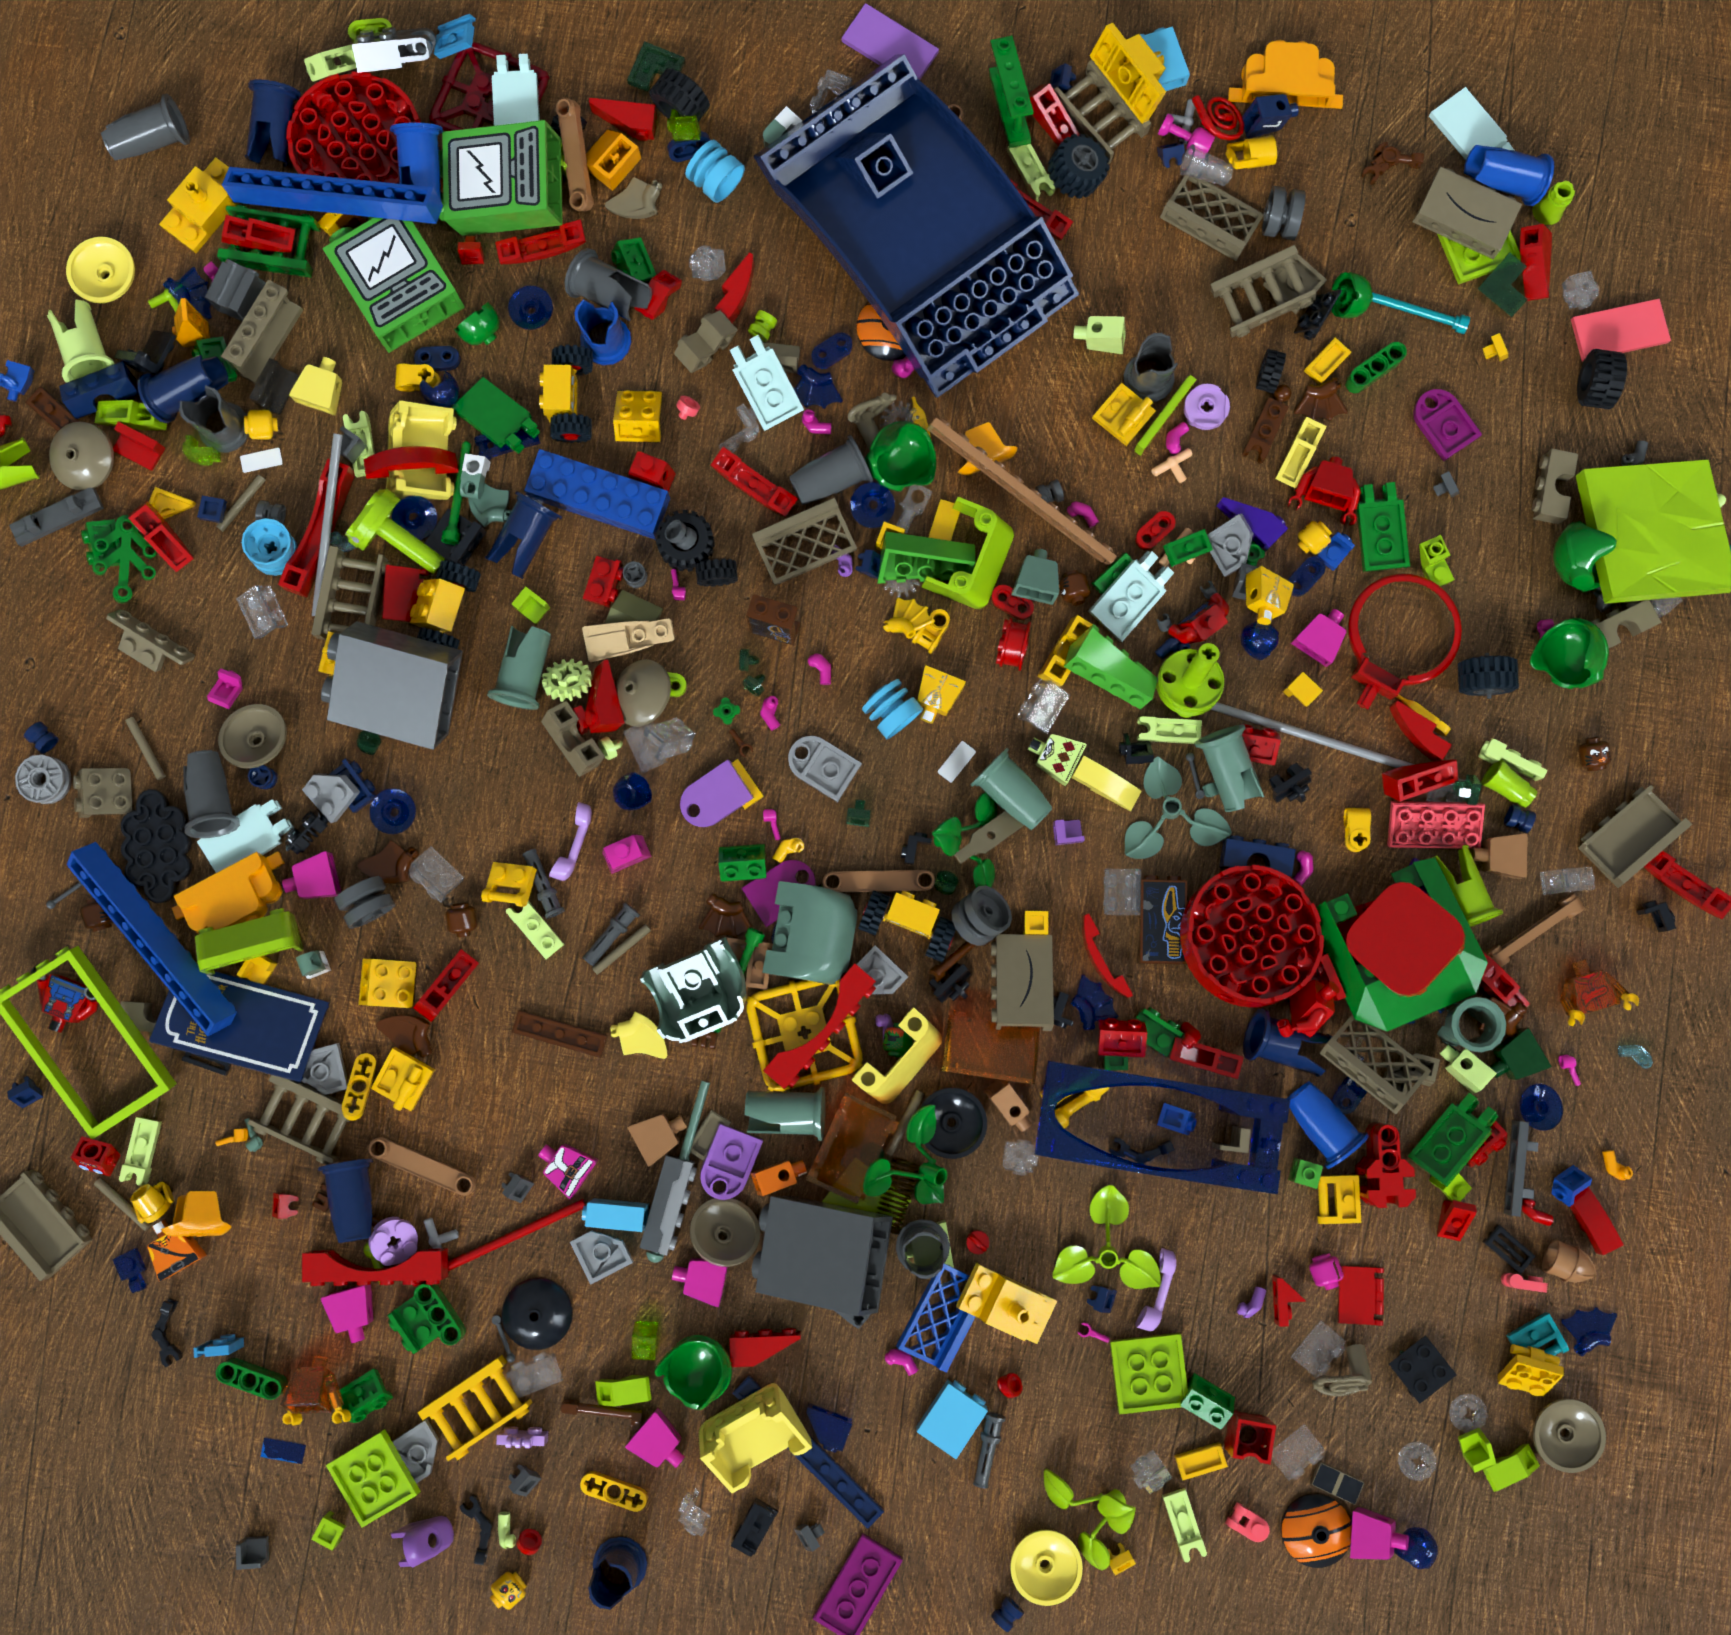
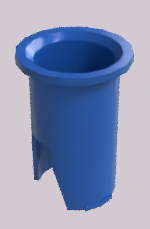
[390,123,443,202]
[1464,145,1554,206]
[574,299,631,366]
[1286,1081,1369,1169]

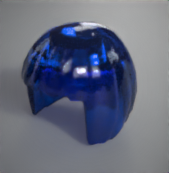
[419,370,460,408]
[1240,621,1279,660]
[613,772,652,810]
[1394,1527,1438,1569]

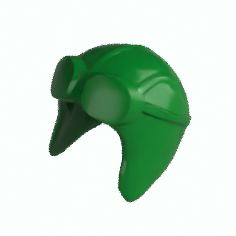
[864,421,936,492]
[1553,521,1617,592]
[1529,618,1609,689]
[654,1335,732,1410]

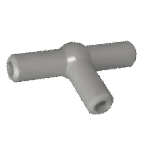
[1166,99,1195,144]
[424,1218,459,1248]

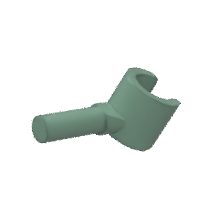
[1202,782,1219,797]
[245,1118,263,1152]

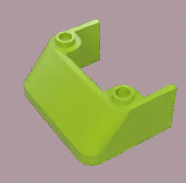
[922,497,1014,609]
[195,908,303,975]

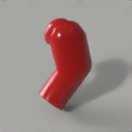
[1521,1198,1553,1226]

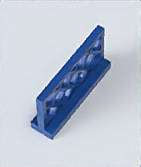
[896,1263,975,1373]

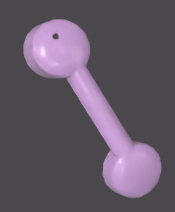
[549,802,592,881]
[1135,1248,1176,1331]

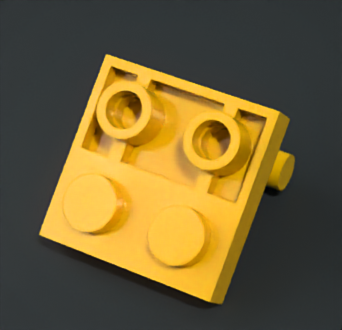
[1092,383,1156,447]
[371,1047,435,1111]
[1498,1344,1564,1397]

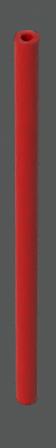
[413,1199,586,1287]

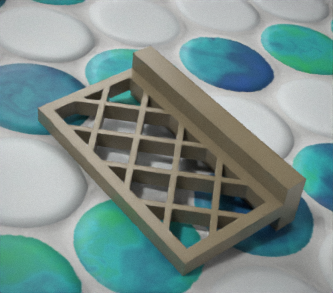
[1160,171,1264,261]
[752,498,857,586]
[1320,1014,1431,1114]

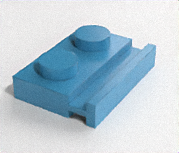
[434,14,476,59]
[193,1334,244,1358]

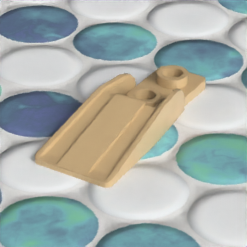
[582,618,675,662]

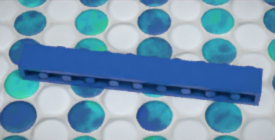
[222,167,443,224]
[67,842,237,1036]

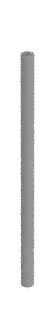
[312,433,343,616]

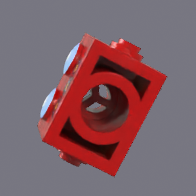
[70,1136,121,1177]

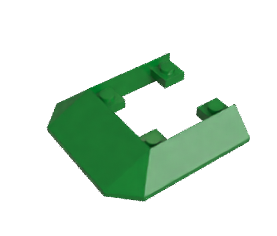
[1316,857,1488,1032]

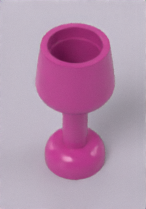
[1158,113,1215,158]

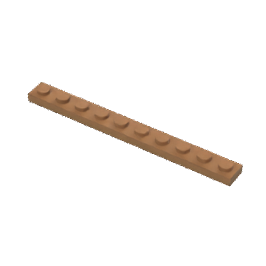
[927,418,1117,566]

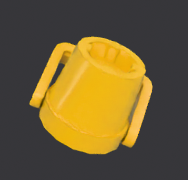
[130,1182,174,1223]

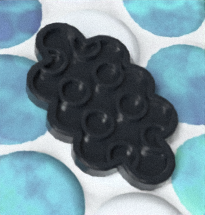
[120,789,192,903]

